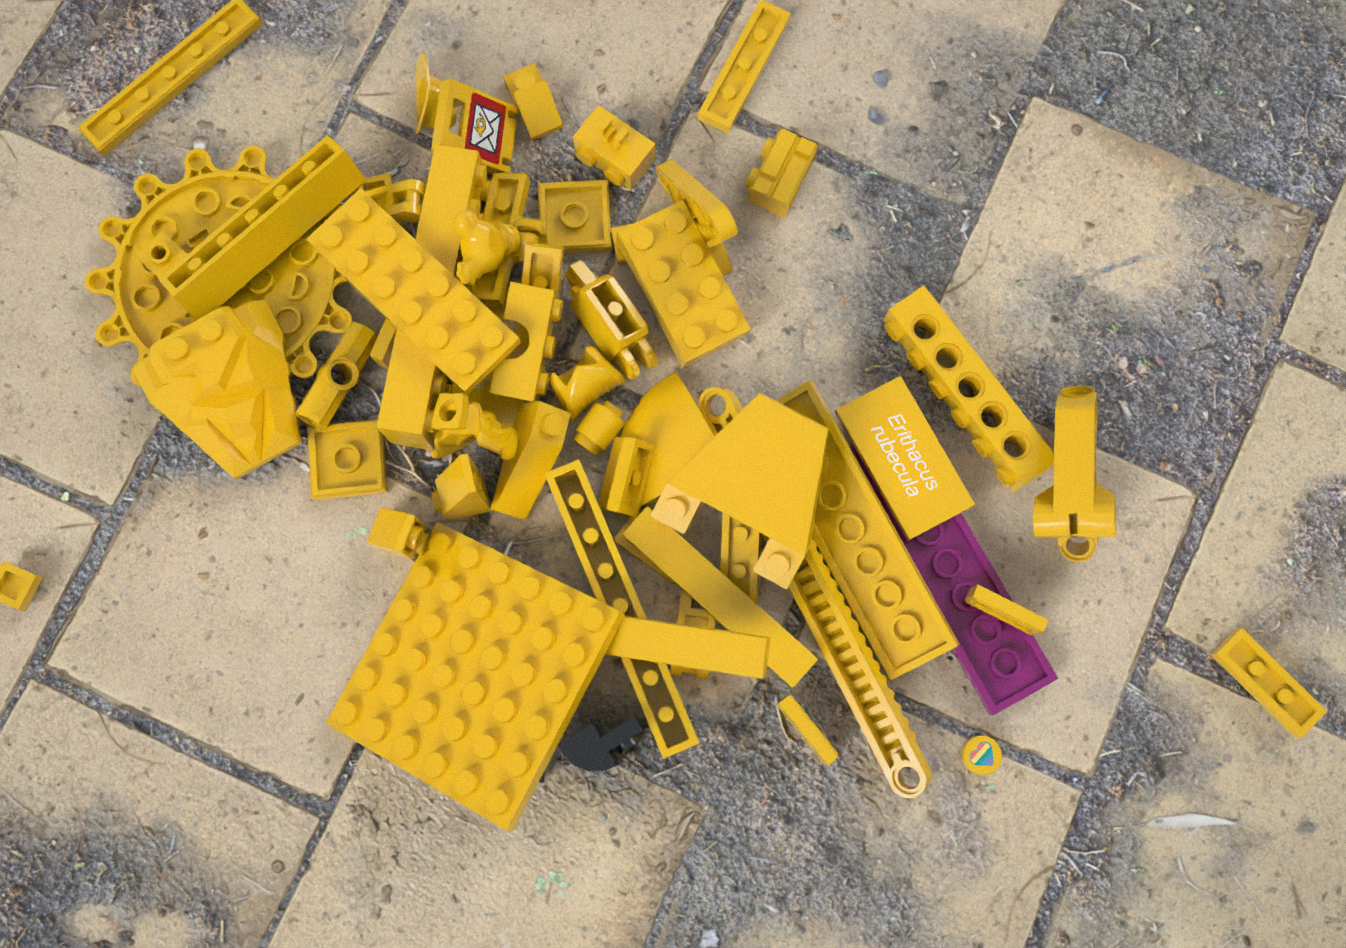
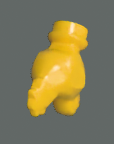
[453,210,520,286]

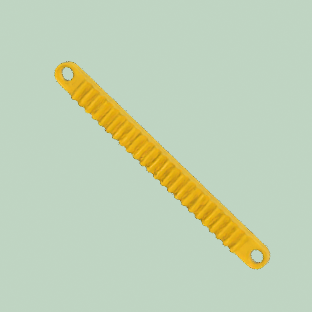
[698,387,932,799]

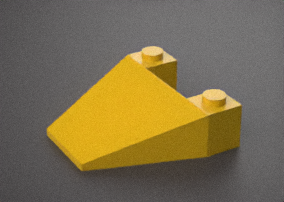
[651,393,829,590]

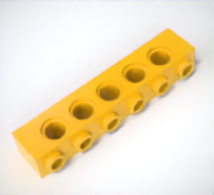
[883,285,1054,492]

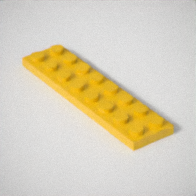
[776,380,960,681]

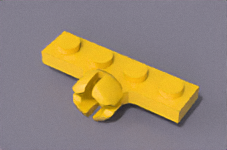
[467,173,547,307]

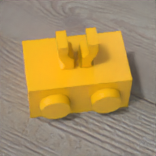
[573,105,656,190]

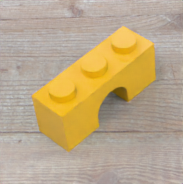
[489,282,563,402]

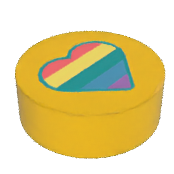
[961,736,1002,775]

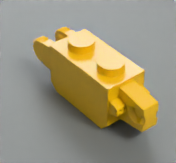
[565,260,658,380]

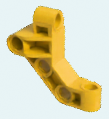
[1033,385,1117,562]

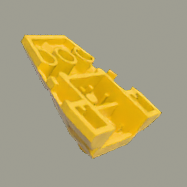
[133,300,302,480]

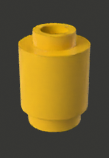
[572,400,625,457]

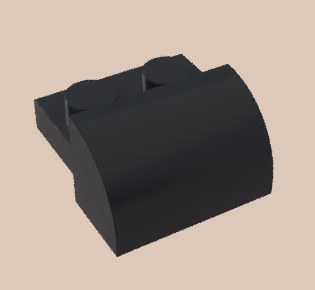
[558,716,644,772]

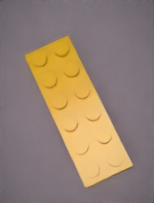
[306,188,521,395]

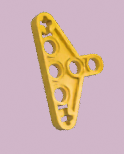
[655,159,738,276]

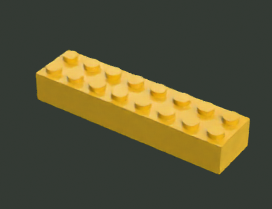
[376,144,491,450]

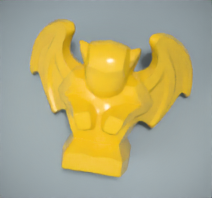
[431,393,518,460]

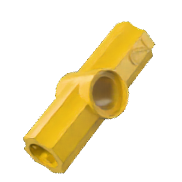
[295,321,378,431]

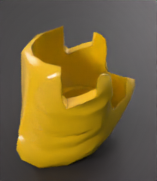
[549,346,626,423]

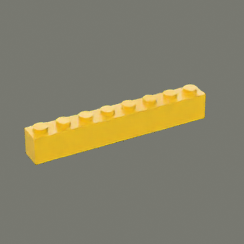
[544,459,699,759]

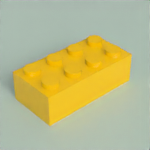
[616,200,751,369]

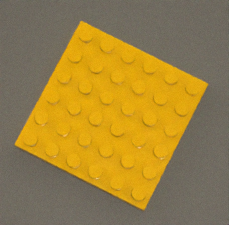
[326,522,625,832]

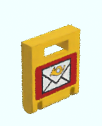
[431,78,518,175]

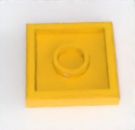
[538,180,612,253]
[307,419,388,501]

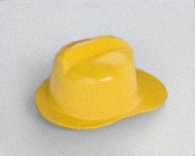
[415,52,458,135]

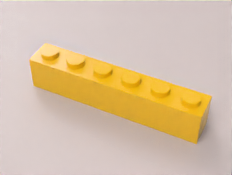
[158,135,367,320]

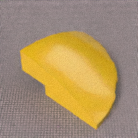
[620,372,714,516]

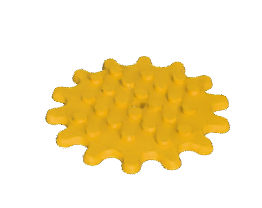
[84,145,353,387]

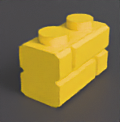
[745,128,818,218]

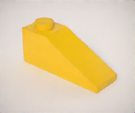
[490,401,571,520]
[432,454,492,522]

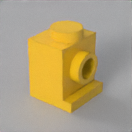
[135,231,187,278]

